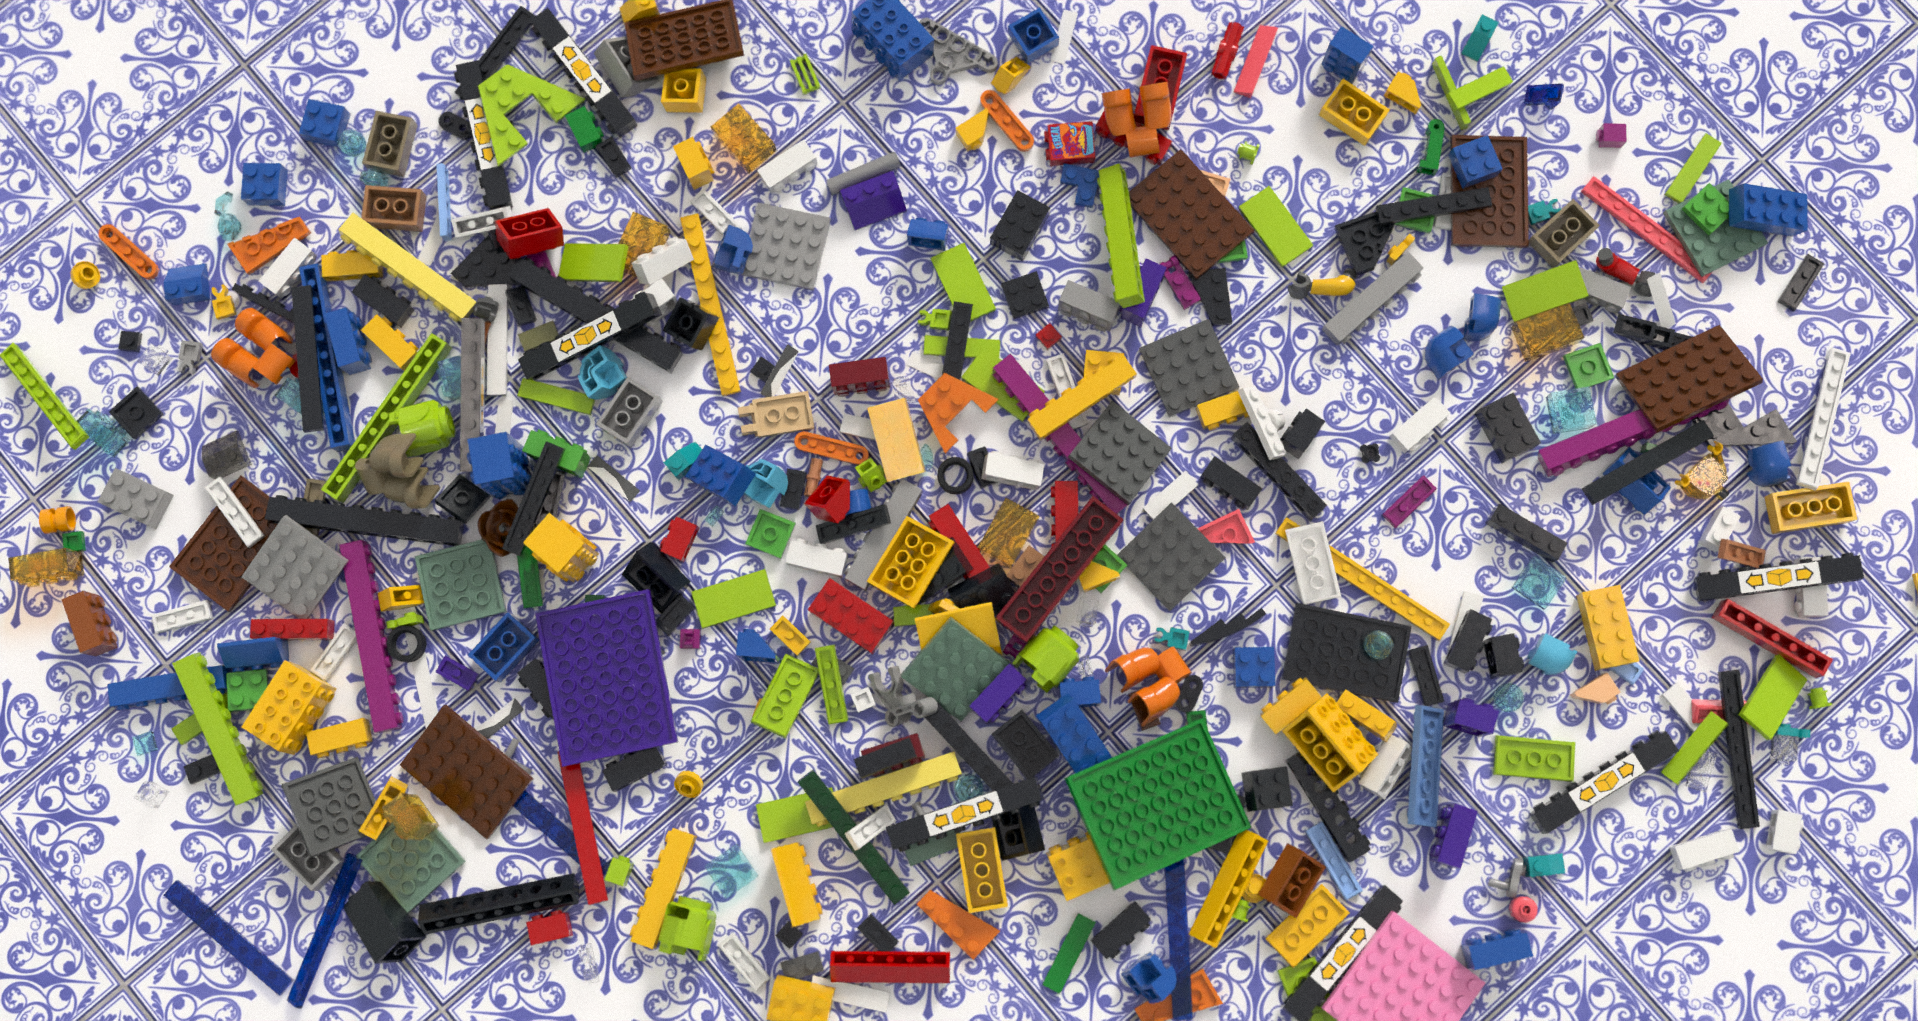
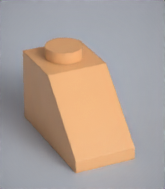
[1570,673,1621,705]

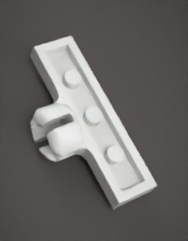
[1238,386,1287,460]

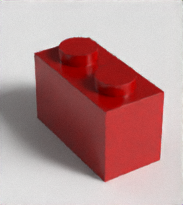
[660,516,700,563]
[526,910,573,945]

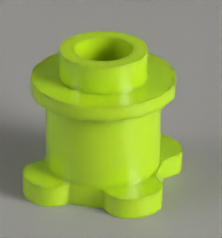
[1237,141,1260,165]
[1807,687,1832,709]
[1232,899,1251,923]

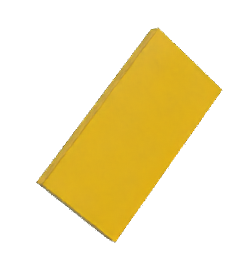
[1265,884,1350,968]

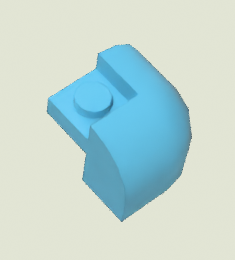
[578,345,627,400]
[743,459,788,508]
[1527,633,1577,675]

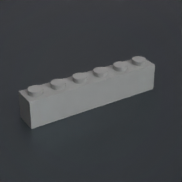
[1322,251,1424,346]
[844,479,923,591]

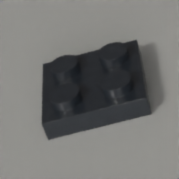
[1001,271,1049,320]
[109,386,164,440]
[435,474,490,524]

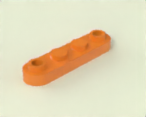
[980,90,1034,152]
[98,224,159,280]
[794,431,869,465]

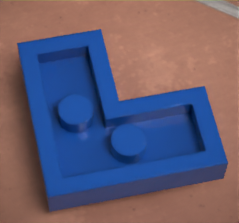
[1060,163,1099,208]

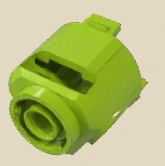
[389,400,456,457]
[1012,625,1079,693]
[658,896,717,962]

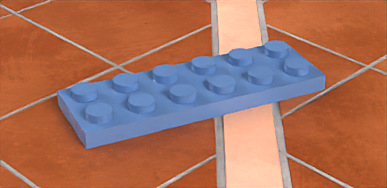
[1407,705,1444,828]

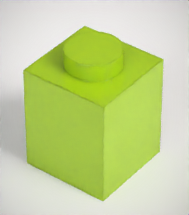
[604,855,634,886]

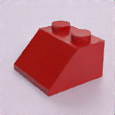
[804,475,850,524]

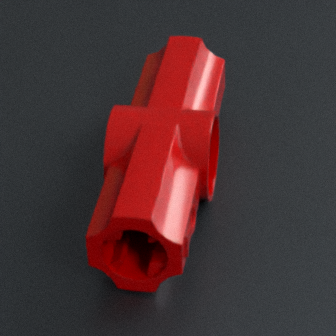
[1211,22,1244,79]

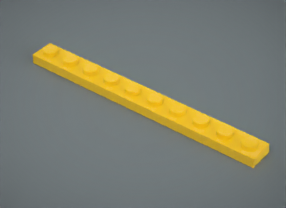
[680,213,741,396]
[1275,517,1450,641]

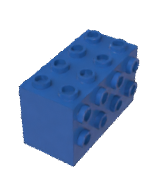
[851,0,935,81]
[467,432,531,499]

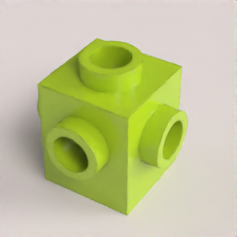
[855,457,887,492]

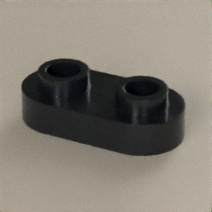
[438,112,472,140]
[1175,675,1203,713]

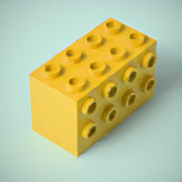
[523,513,599,583]
[242,660,337,755]
[1282,693,1379,793]
[1046,831,1110,901]

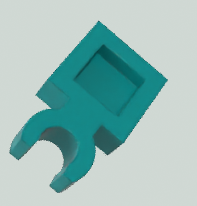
[1528,199,1561,226]
[1154,627,1190,651]
[1774,724,1810,738]

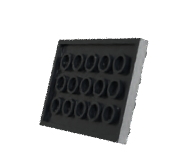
[1282,603,1412,703]

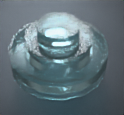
[338,129,366,157]
[360,169,389,186]
[218,213,242,241]
[1363,631,1393,659]
[1493,683,1524,712]
[954,774,983,801]

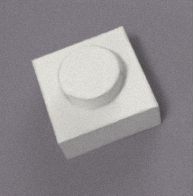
[851,687,876,713]

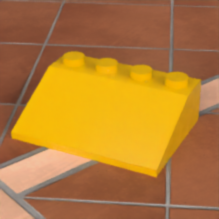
[867,516,955,609]
[915,602,1002,655]
[771,842,823,927]

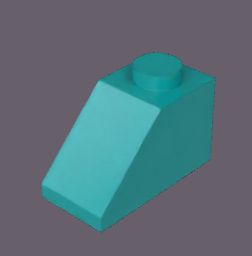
[1461,14,1499,62]
[663,441,702,480]
[1522,853,1565,877]

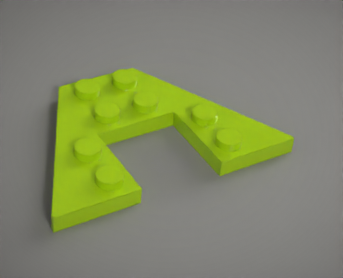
[478,64,585,167]

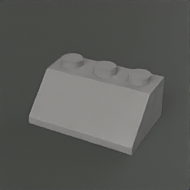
[594,36,659,98]

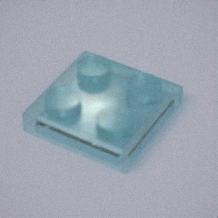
[1511,555,1567,610]
[704,844,759,899]

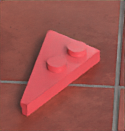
[1197,509,1255,544]

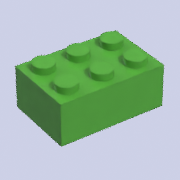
[522,429,591,478]

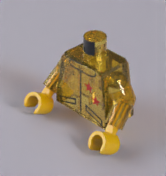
[1674,441,1730,501]

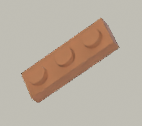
[1717,539,1766,569]

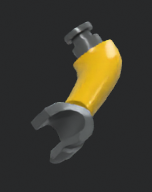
[1287,268,1357,299]

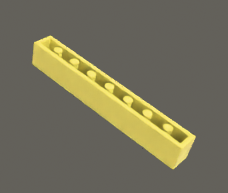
[339,213,476,322]
[805,752,962,827]

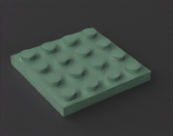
[1663,179,1768,277]
[415,539,507,631]
[901,617,1011,721]
[355,803,466,914]

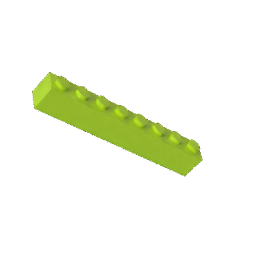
[1097,163,1145,308]
[172,652,263,806]

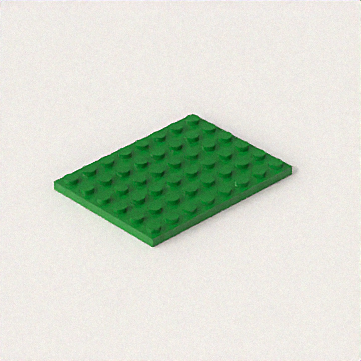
[1064,718,1252,890]

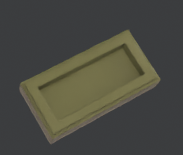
[518,320,559,352]

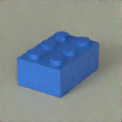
[1321,26,1373,84]
[324,307,372,375]
[685,444,756,507]
[468,612,540,683]
[1460,928,1534,970]

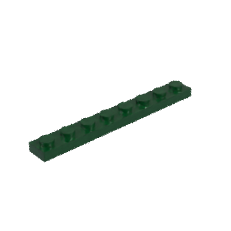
[798,769,910,905]

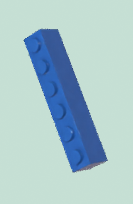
[107,665,230,711]

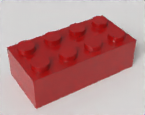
[1134,45,1188,130]
[807,578,894,655]

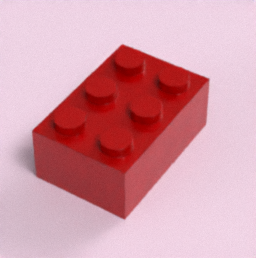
[495,208,564,259]

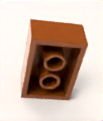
[61,591,118,656]
[1257,843,1326,918]

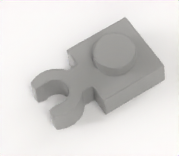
[178,340,203,375]

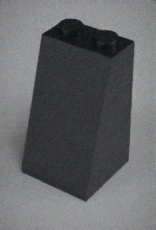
[343,881,427,964]

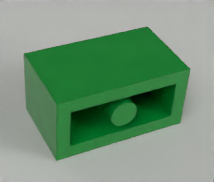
[565,106,604,153]

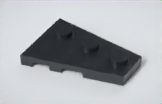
[1187,268,1232,326]

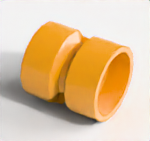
[39,506,76,534]

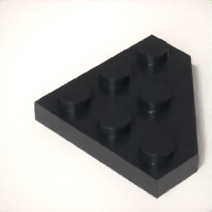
[1334,211,1395,276]
[451,235,518,288]

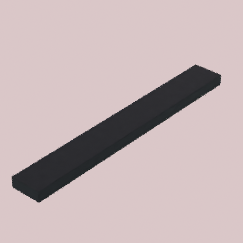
[291,285,324,433]
[1582,420,1714,506]
[1718,669,1760,829]

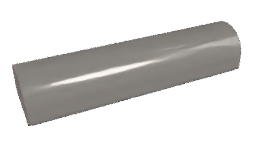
[826,152,901,195]

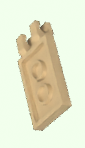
[738,391,814,438]

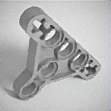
[919,18,998,85]

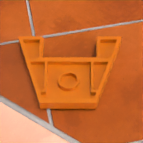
[918,373,999,454]

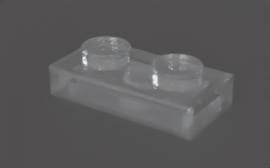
[1077,655,1093,677]
[1685,751,1717,792]
[579,943,600,984]

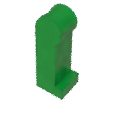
[1416,119,1445,176]

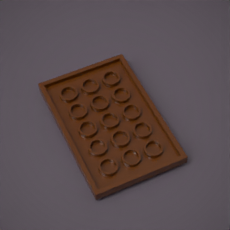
[624,0,745,81]
[1450,135,1529,248]
[1129,149,1255,280]
[1616,325,1763,433]
[169,475,278,612]
[400,705,534,839]

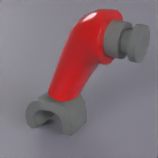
[1596,248,1655,297]

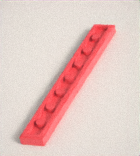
[1581,176,1712,283]

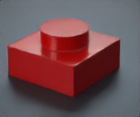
[1035,323,1062,350]

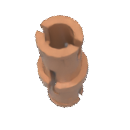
[804,458,823,497]

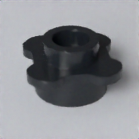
[1360,443,1380,463]

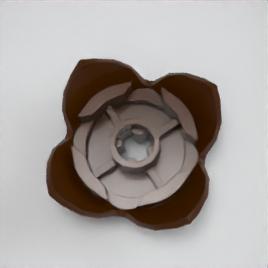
[477,499,518,557]

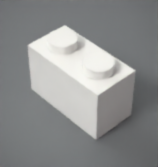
[1698,506,1741,552]
[1766,810,1804,854]

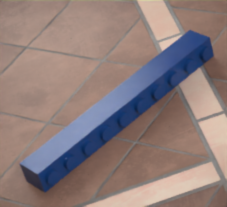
[299,263,355,452]

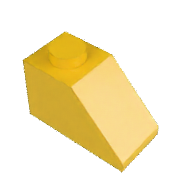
[619,0,660,25]
[991,56,1031,94]
[1384,71,1421,115]
[955,108,989,151]
[1079,562,1120,593]
[378,585,424,612]

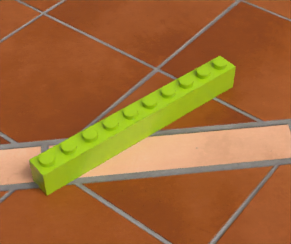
[321,333,452,503]

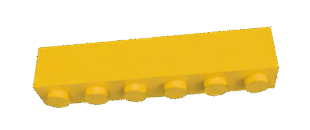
[1027,355,1137,441]
[630,828,697,949]
[1189,830,1268,948]

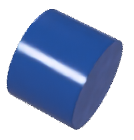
[846,489,872,516]

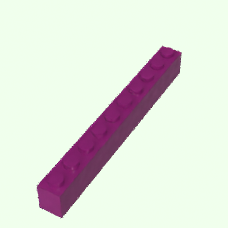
[992,353,1132,514]
[1538,399,1730,477]
[339,540,403,733]

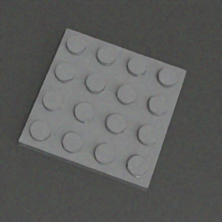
[741,203,831,290]
[241,515,349,619]

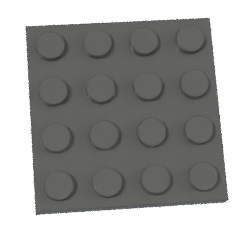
[1139,319,1239,418]
[1068,401,1172,505]
[1117,502,1225,611]
[281,757,387,858]

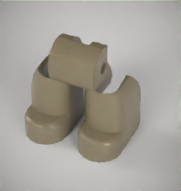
[355,433,440,509]

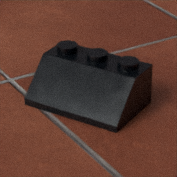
[920,537,973,603]
[622,542,691,614]
[992,805,1045,861]

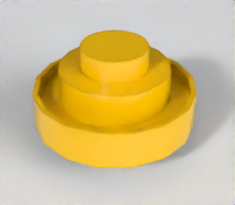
[70,261,100,289]
[674,771,704,798]
[1242,874,1266,903]

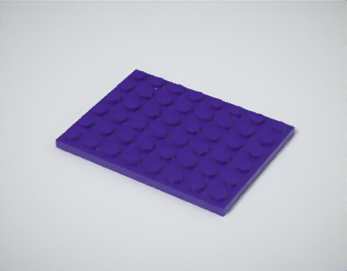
[535,589,678,767]

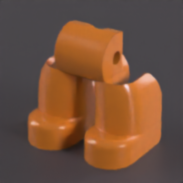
[1101,82,1172,158]
[211,308,295,388]
[1105,647,1192,727]

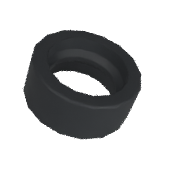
[937,457,974,495]
[386,625,427,663]

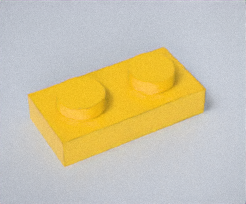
[928,598,959,614]
[770,615,811,656]

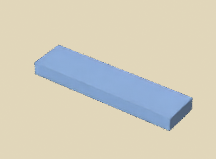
[437,163,452,241]
[1304,821,1363,901]

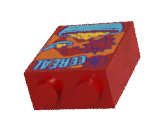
[1044,121,1095,166]

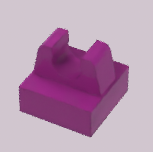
[680,629,701,649]

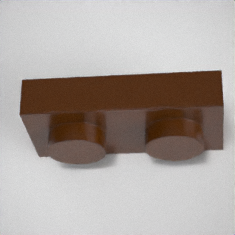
[1128,690,1161,731]

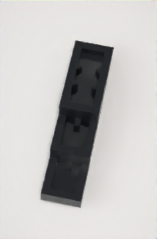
[1613,314,1693,350]
[1189,608,1266,647]

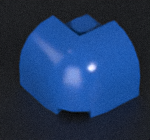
[711,225,753,274]
[1463,294,1501,341]
[1424,326,1474,380]
[1746,440,1791,487]
[1121,952,1177,1004]

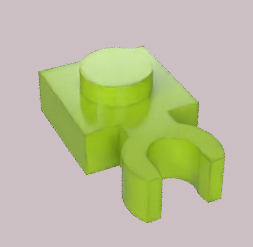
[918,309,952,331]
[386,612,424,630]

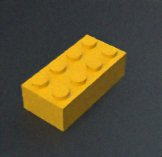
[867,398,926,482]
[1764,482,1857,534]
[1576,585,1639,671]
[956,827,1008,913]

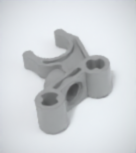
[869,666,938,727]

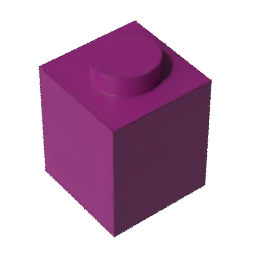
[1596,123,1627,148]

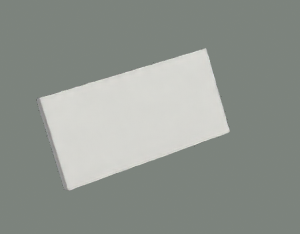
[1285,521,1341,605]

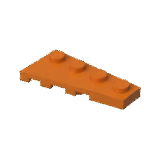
[227,216,311,275]
[917,890,1000,960]
[1134,968,1223,1021]

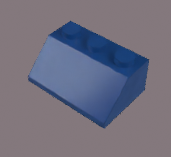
[1602,447,1671,515]
[736,629,782,663]
[217,637,289,672]

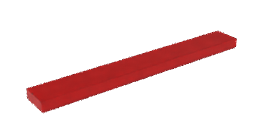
[557,751,609,905]

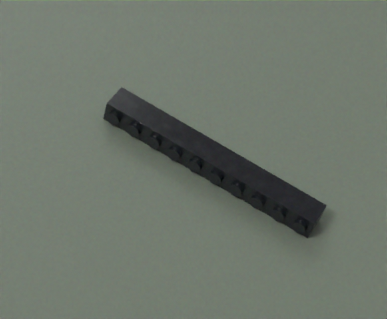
[507,257,683,373]
[265,495,464,546]

